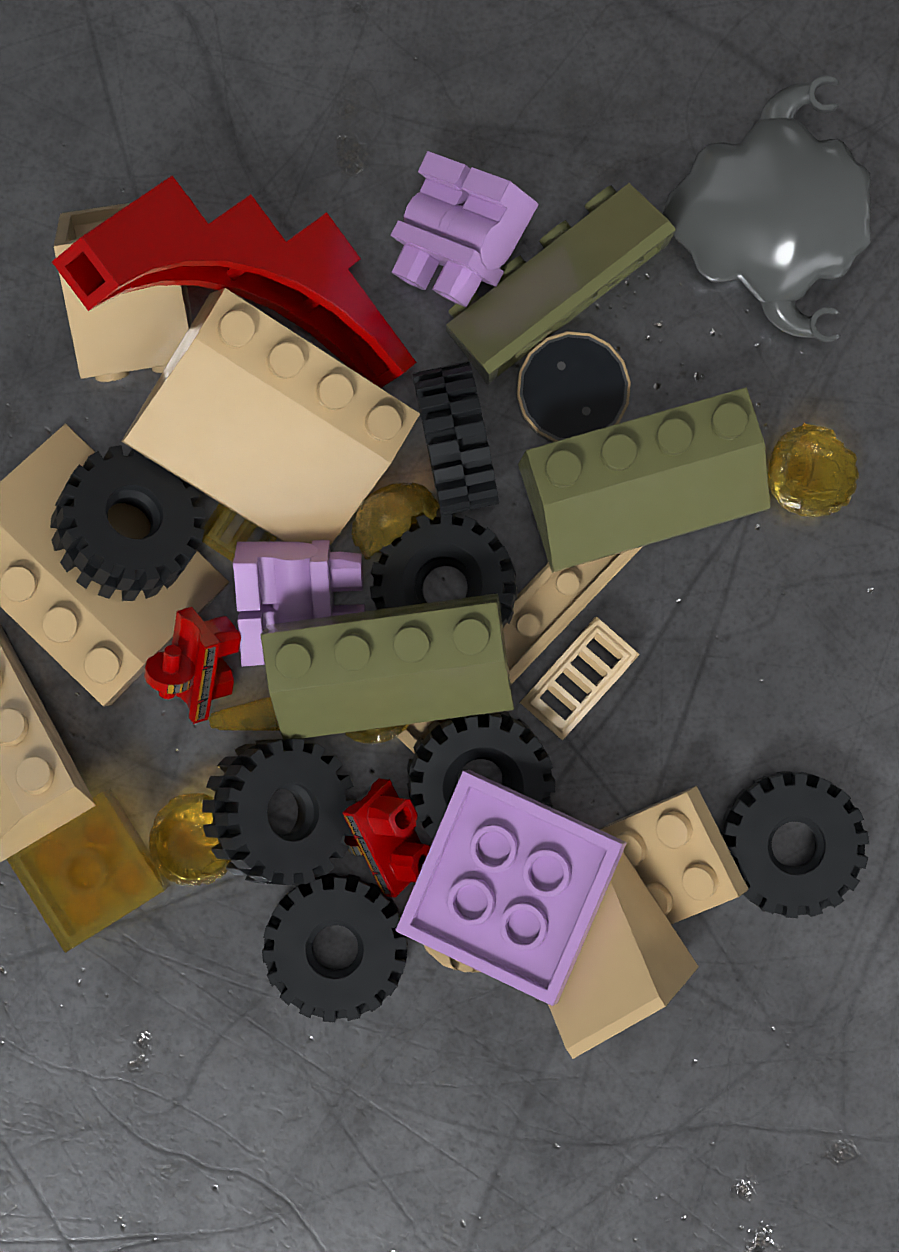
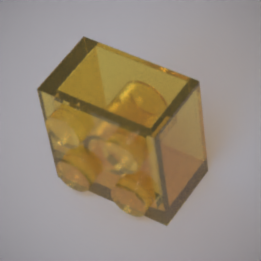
[7,789,171,953]

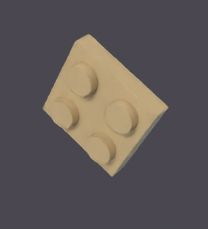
[599,786,749,924]

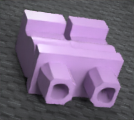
[390,151,539,307]
[233,540,366,667]

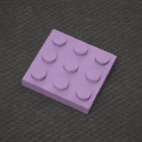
[395,770,627,1006]

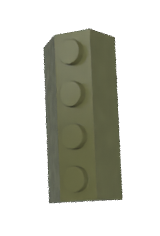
[446,183,676,384]
[518,387,771,573]
[260,593,514,741]

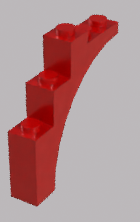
[52,175,417,388]

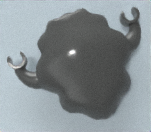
[663,75,871,343]

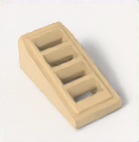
[519,617,640,740]

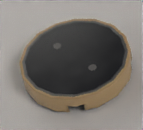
[516,331,631,442]

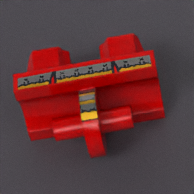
[144,607,241,724]
[343,779,431,898]

